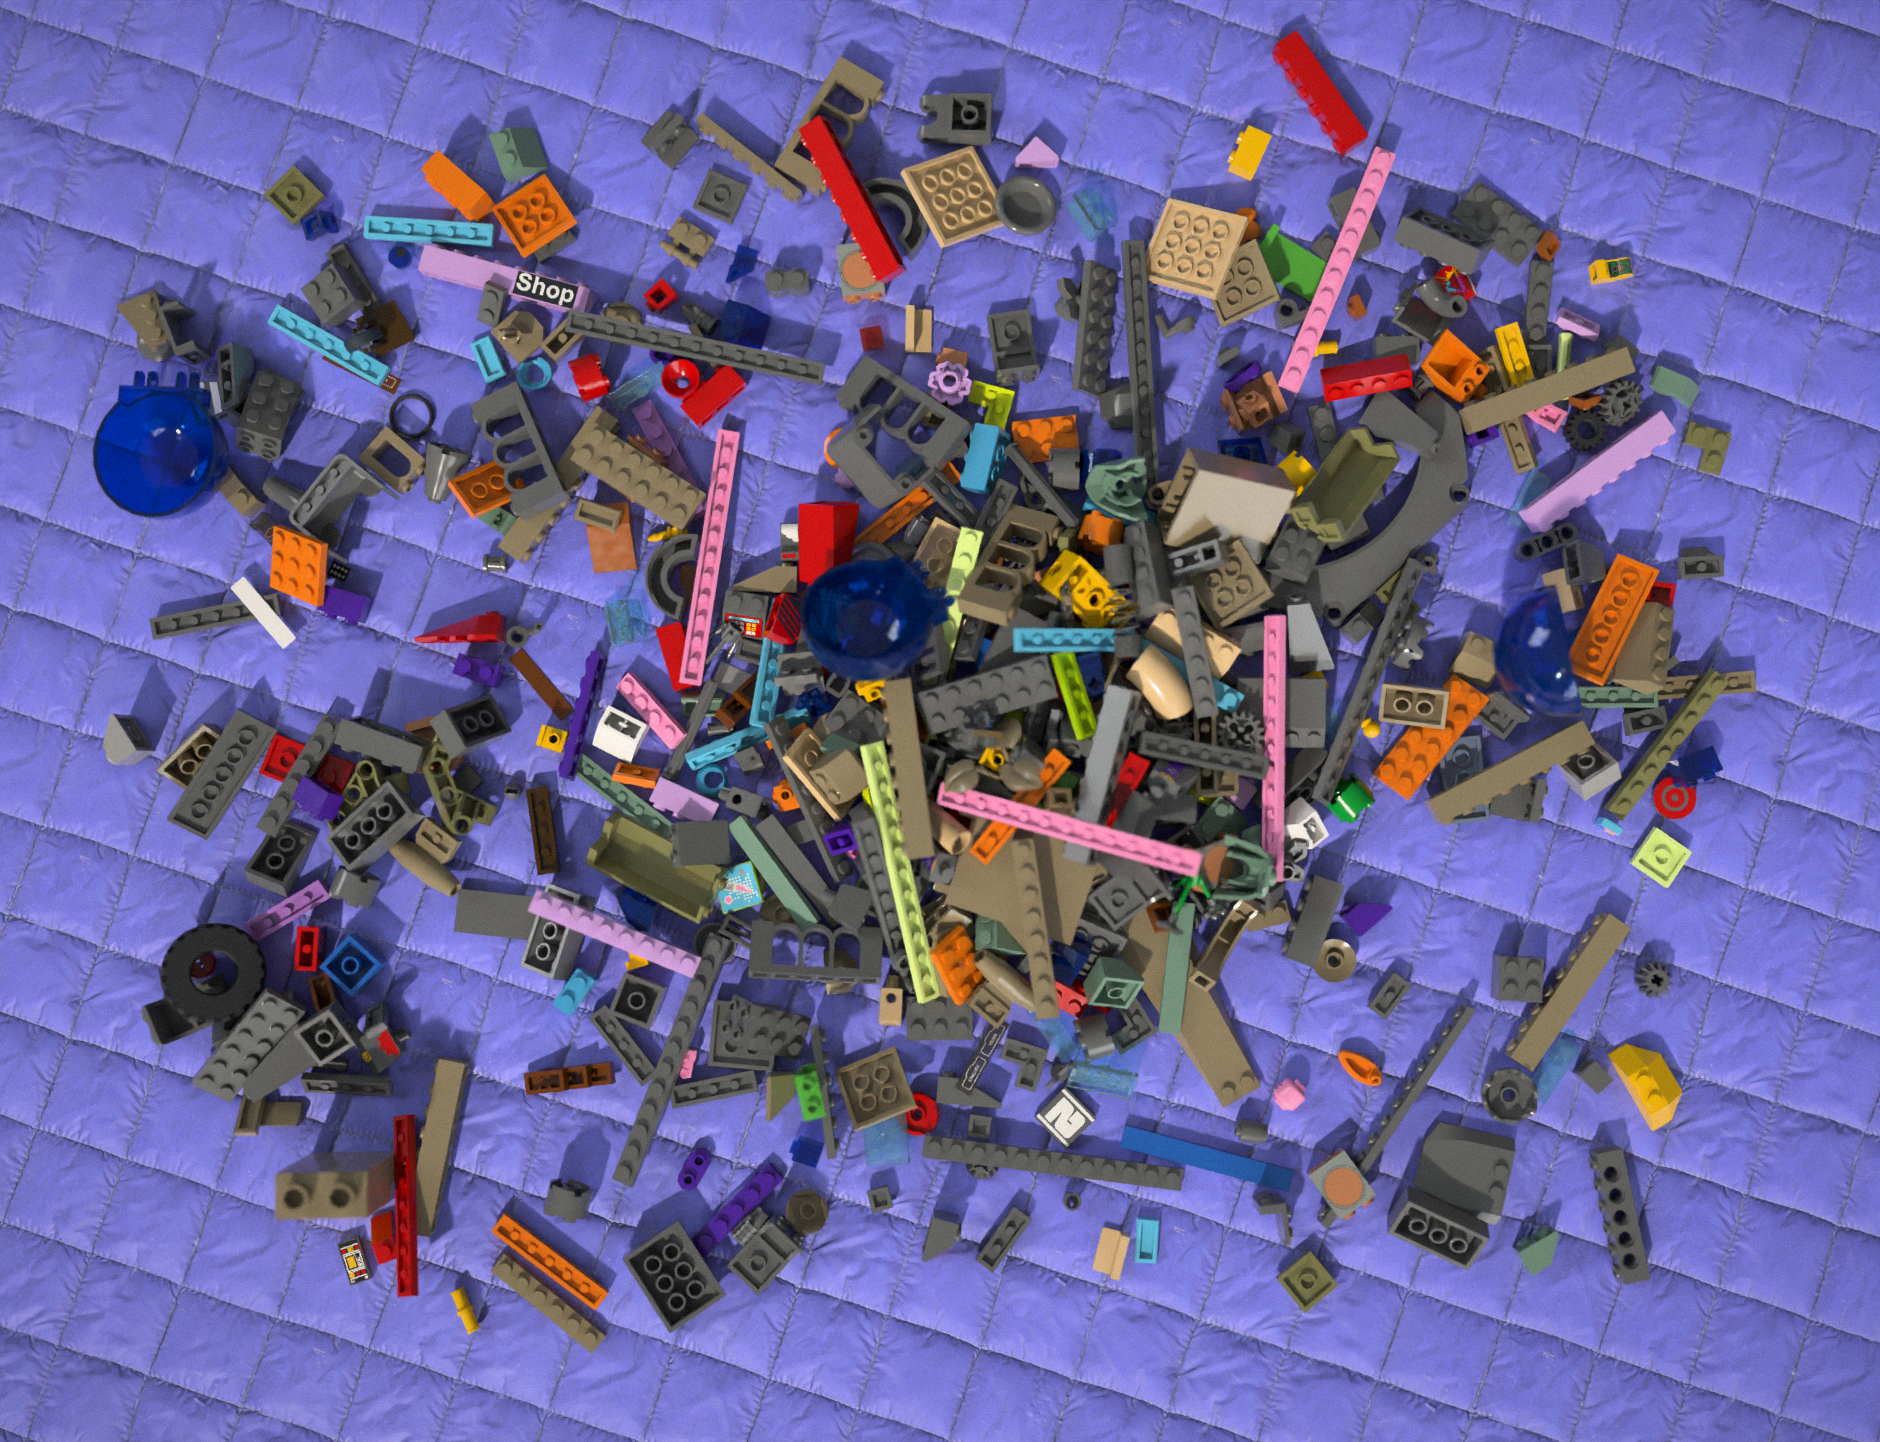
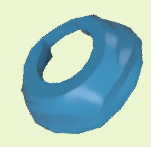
[517,357,552,391]
[696,763,730,798]

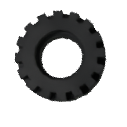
[1563,410,1607,451]

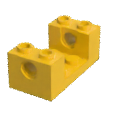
[1038,550,1134,629]

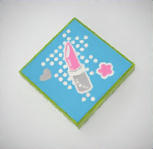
[718,861,766,914]

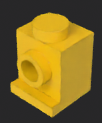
[536,724,570,753]
[979,747,1010,772]

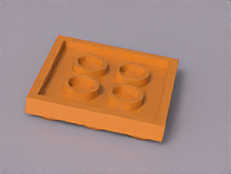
[491,173,577,258]
[270,524,328,607]

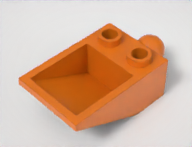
[1421,329,1491,404]

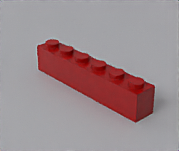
[1272,30,1369,157]

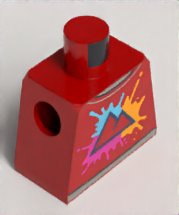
[1422,266,1478,302]

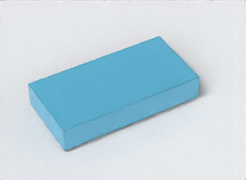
[470,335,507,384]
[1134,1217,1159,1264]

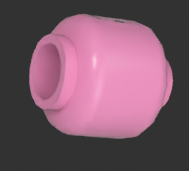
[1273,1078,1306,1111]

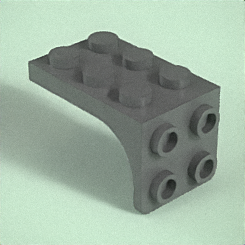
[986,309,1040,386]
[235,370,302,460]
[1087,861,1174,931]
[141,973,228,1047]
[721,994,812,1060]
[727,1212,807,1296]

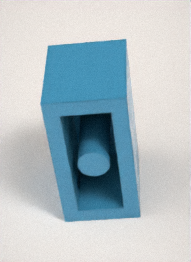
[552,966,600,1017]

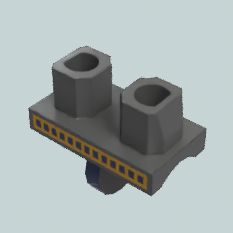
[959,711,1004,748]

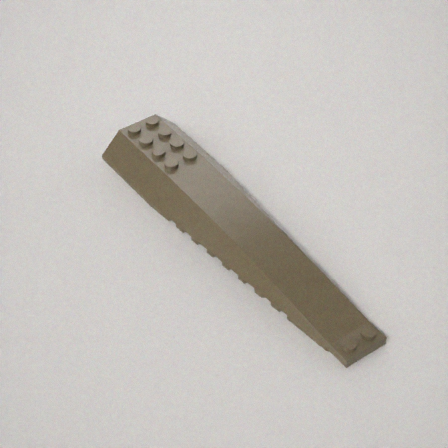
[1098,904,1261,1108]

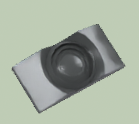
[905,587,949,684]

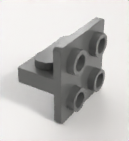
[641,110,700,169]
[774,650,826,696]

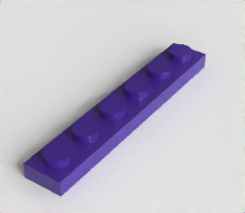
[558,651,606,782]
[691,1162,784,1258]

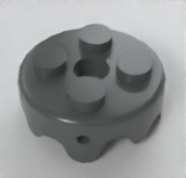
[1390,615,1435,670]
[1480,1067,1538,1124]

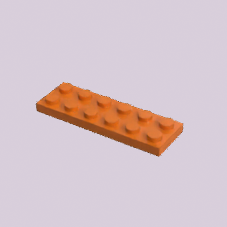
[1561,553,1660,686]
[1373,674,1489,801]

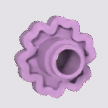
[928,361,972,406]

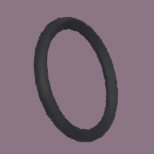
[389,394,434,439]

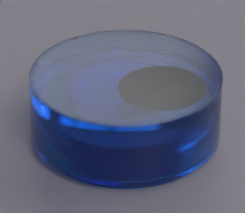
[388,246,412,269]

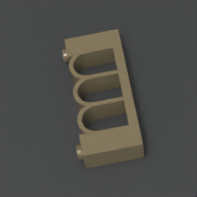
[774,56,886,198]
[957,504,1062,627]

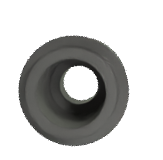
[903,514,931,548]
[1234,1119,1268,1144]

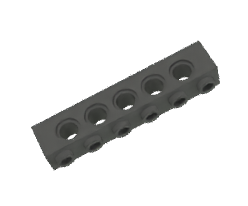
[1588,1145,1650,1284]

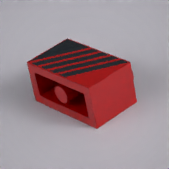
[763,593,807,646]
[294,925,328,971]

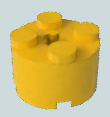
[1276,450,1316,497]

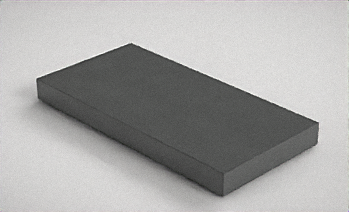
[454,888,536,940]

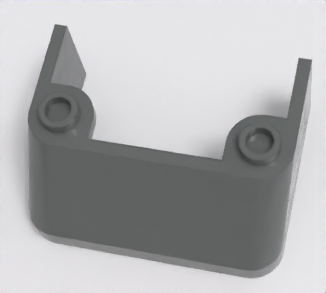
[827,404,934,508]
[289,454,400,564]

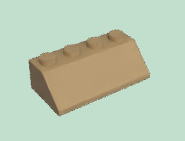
[1143,607,1242,681]

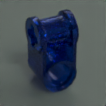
[1077,651,1105,696]

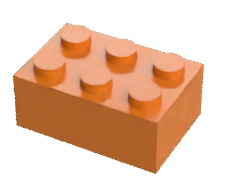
[421,150,495,223]

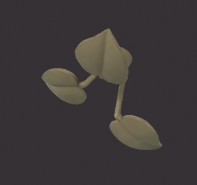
[944,717,1043,793]

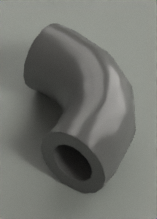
[1415,276,1467,318]

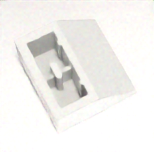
[592,705,650,764]
[1284,796,1329,849]

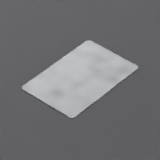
[713,662,752,694]

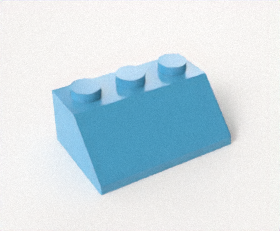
[960,423,1013,497]

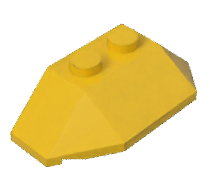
[1607,1044,1683,1131]

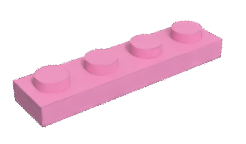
[616,672,688,749]

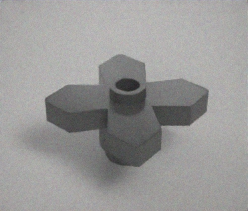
[1055,277,1082,323]
[1283,841,1308,882]

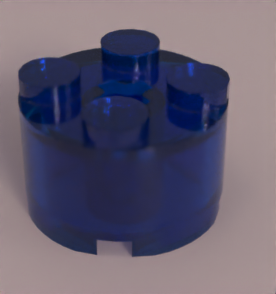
[1079,449,1123,484]

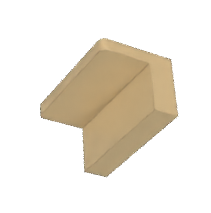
[905,305,932,353]
[1542,568,1586,616]
[1092,1226,1130,1281]

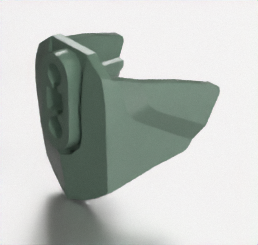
[1085,456,1148,522]
[1212,834,1277,901]

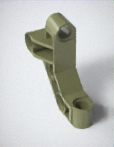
[422,734,499,835]
[328,758,410,833]

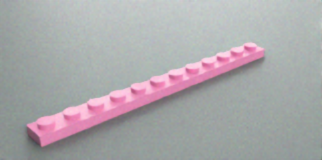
[1277,146,1396,393]
[679,429,740,686]
[1262,615,1286,882]
[936,782,1202,877]

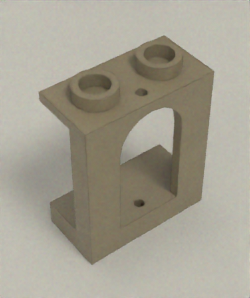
[358,426,426,495]

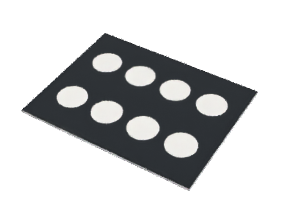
[327,561,351,582]

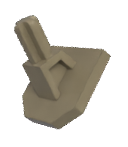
[490,311,545,365]

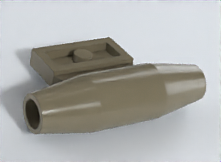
[388,817,462,897]
[965,949,1036,1029]

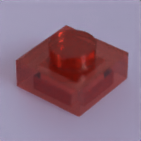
[859,325,884,352]

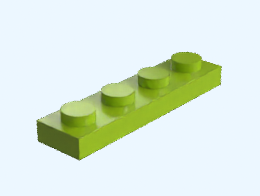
[1051,652,1097,741]

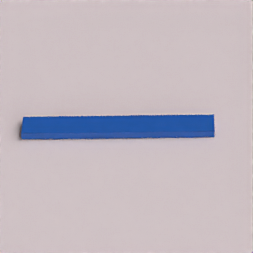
[1120,1124,1294,1192]

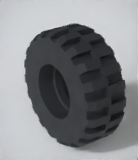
[160,923,267,1023]

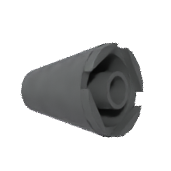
[425,441,470,504]

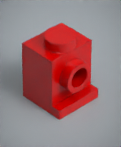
[643,278,679,315]

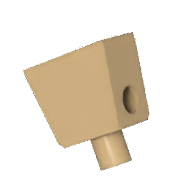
[879,975,903,1026]

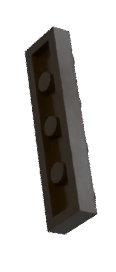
[526,786,561,875]

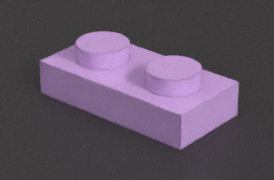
[1555,307,1600,341]

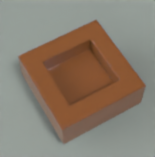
[1535,231,1561,262]
[1346,294,1367,322]
[1569,391,1601,410]

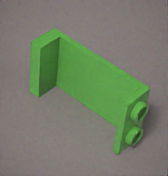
[1260,223,1327,304]
[794,1062,827,1121]

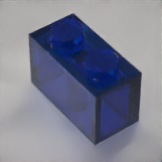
[1666,746,1724,788]
[1051,935,1093,986]

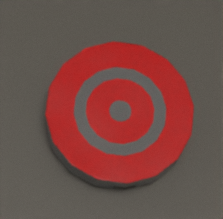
[1651,776,1697,819]

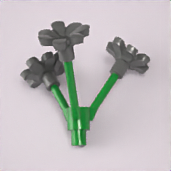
[1155,864,1230,936]

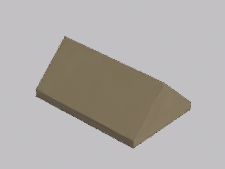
[1378,682,1450,730]
[156,723,222,789]

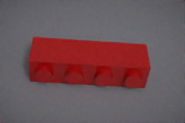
[1320,353,1412,402]

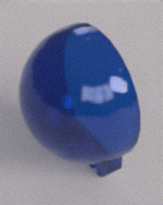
[93,370,230,520]
[799,554,955,682]
[1491,584,1583,718]

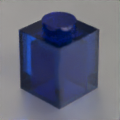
[789,1135,824,1168]

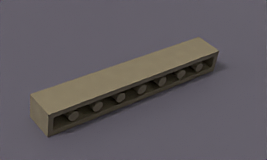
[1458,346,1636,436]
[498,406,622,564]
[880,678,934,859]
[1424,720,1595,826]
[1011,837,1060,1020]
[1504,912,1631,1072]
[416,1056,470,1237]

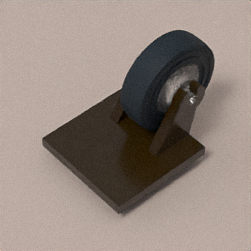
[343,300,416,358]

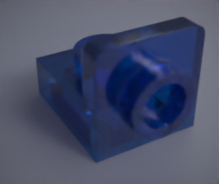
[300,210,339,241]

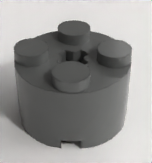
[1049,448,1080,491]
[328,865,381,908]
[1072,1012,1116,1063]
[543,1178,593,1223]

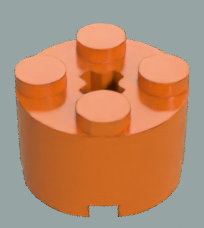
[1076,511,1125,556]

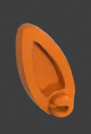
[1337,1050,1382,1086]

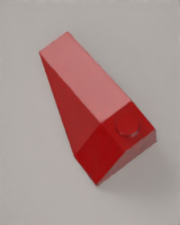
[414,611,506,644]

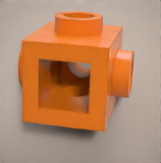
[772,779,800,812]

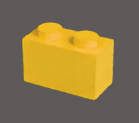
[1227,125,1272,181]

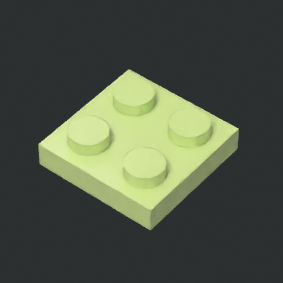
[1629,827,1692,888]

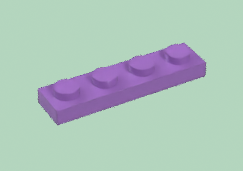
[243,878,331,942]

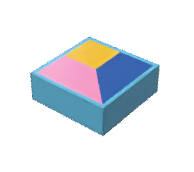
[1594,817,1624,836]

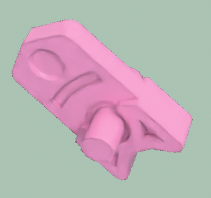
[679,1049,697,1079]

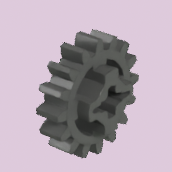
[1598,379,1643,427]
[1147,713,1194,741]

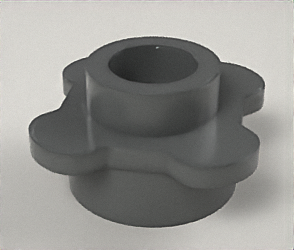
[1417,552,1438,574]

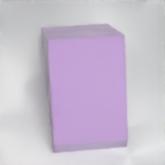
[1015,136,1059,169]

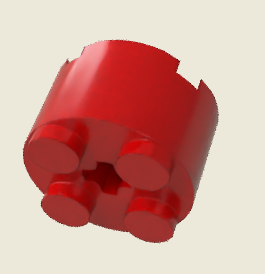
[567,353,611,403]

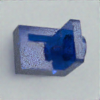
[795,688,833,718]

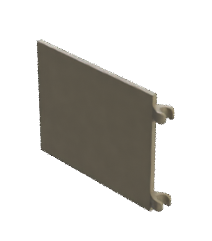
[933,810,1098,945]

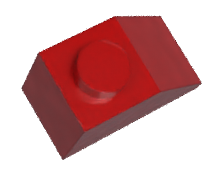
[371,1210,396,1265]

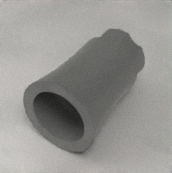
[262,475,306,513]

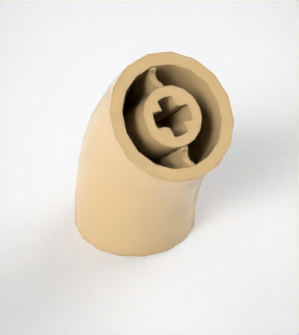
[1126,643,1194,719]

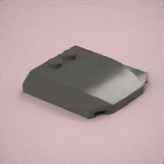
[1414,1121,1515,1225]

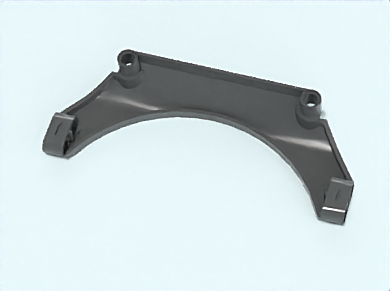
[1257,390,1470,627]

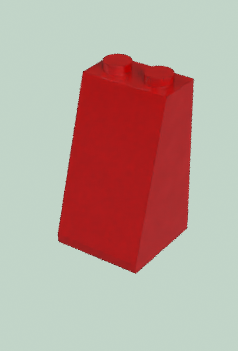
[798,501,859,588]

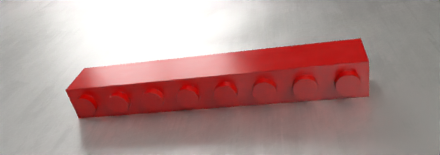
[799,115,907,283]

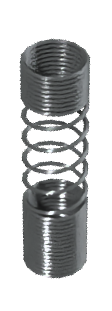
[1103,544,1143,658]

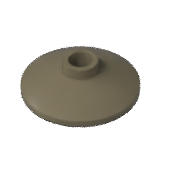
[1314,939,1356,983]

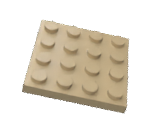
[900,146,1004,249]
[1145,198,1249,300]

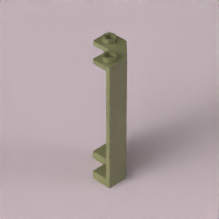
[1289,426,1401,542]
[585,811,729,924]

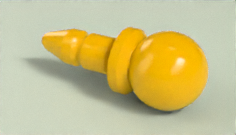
[647,526,688,542]
[1361,715,1380,738]

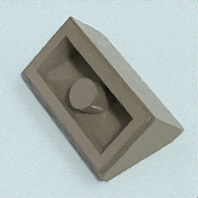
[260,1101,303,1126]

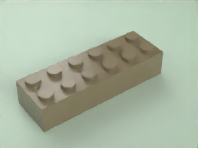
[570,423,707,533]

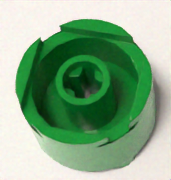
[1325,773,1375,824]

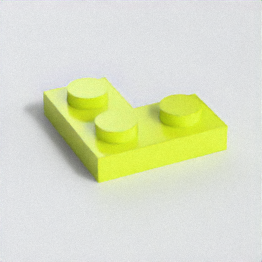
[968,380,1015,430]

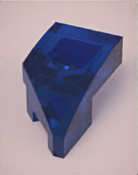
[726,244,760,284]

